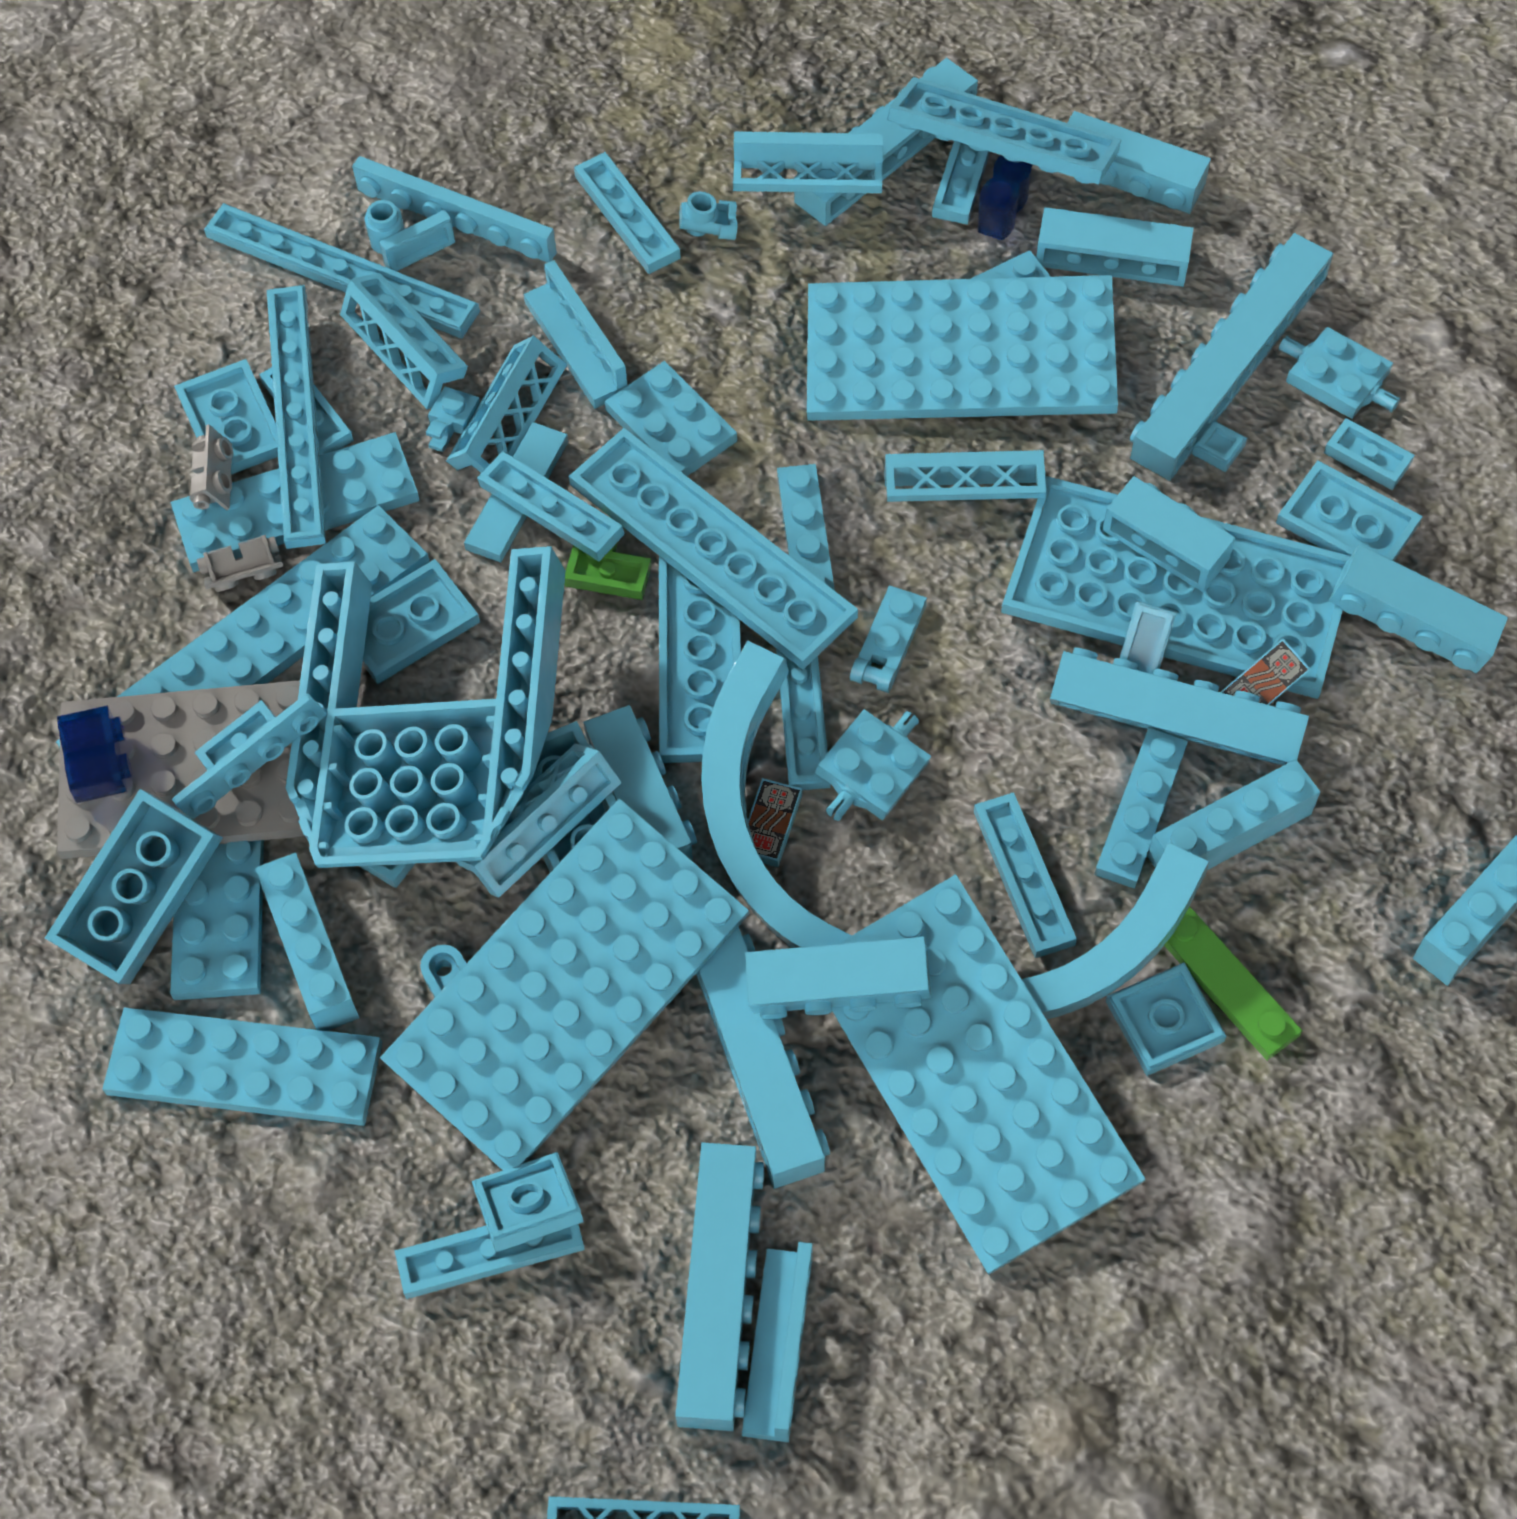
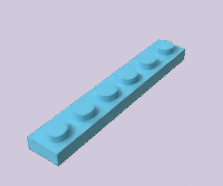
[352,156,557,262]

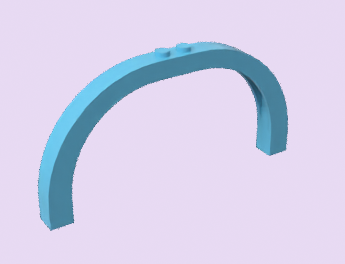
[701,641,1209,1020]

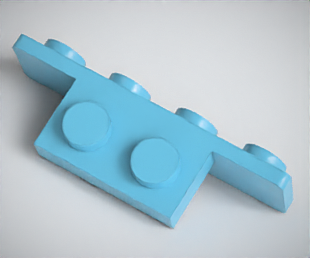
[172,693,326,819]

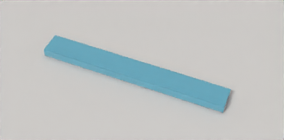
[204,203,480,339]
[267,285,326,549]

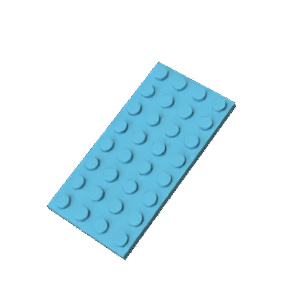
[807,275,1118,421]
[1001,476,1350,699]
[380,798,749,1170]
[832,874,1146,1275]

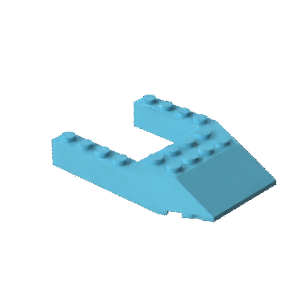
[286,546,566,868]

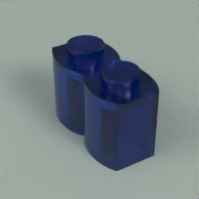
[977,155,1032,240]
[57,705,133,803]

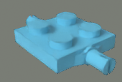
[1279,327,1401,419]
[815,709,931,821]

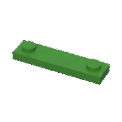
[1164,906,1302,1061]

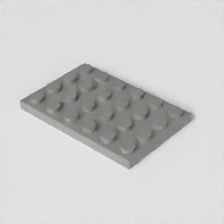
[57,680,305,859]

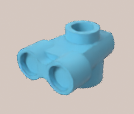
[679,191,737,240]

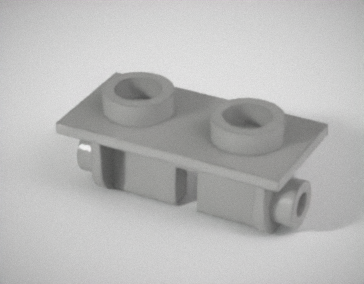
[190,425,234,510]
[197,535,283,592]

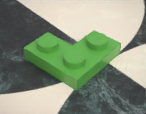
[564,516,652,600]

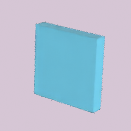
[1105,963,1227,1076]
[472,1152,584,1252]

